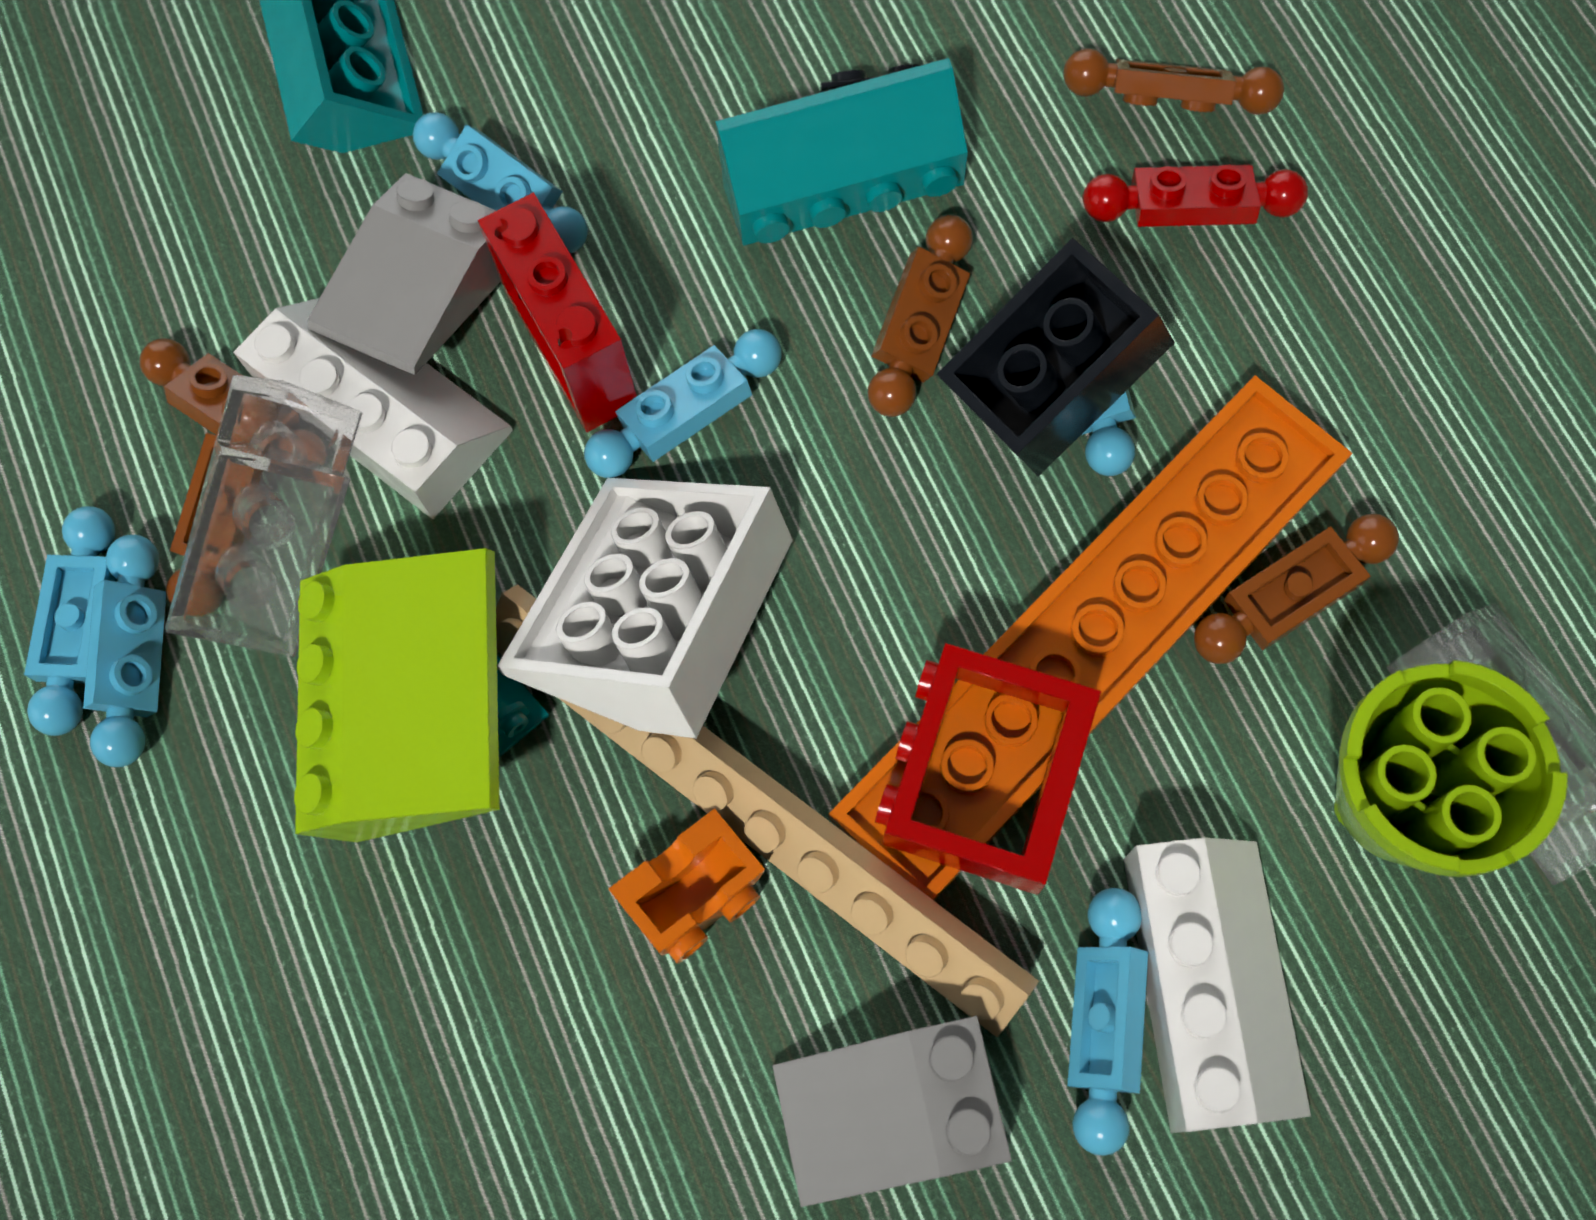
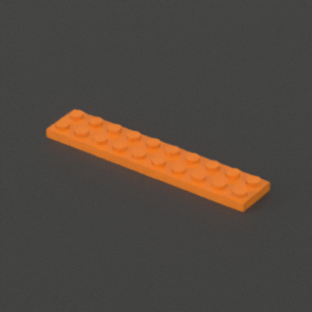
[828,375,1353,900]

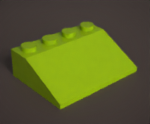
[294,548,500,843]

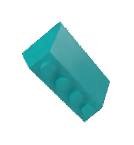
[259,0,423,153]
[715,58,968,246]

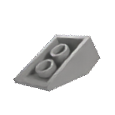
[307,173,501,375]
[772,1016,1012,1207]

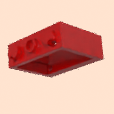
[477,192,637,433]
[875,643,1101,895]

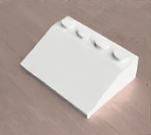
[497,478,793,738]

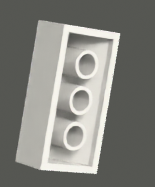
[233,298,513,519]
[1123,838,1311,1133]

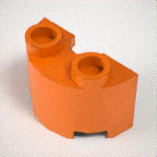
[608,808,765,964]

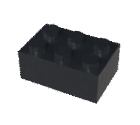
[937,238,1175,477]

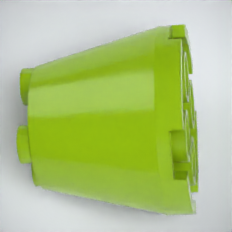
[1334,660,1568,877]

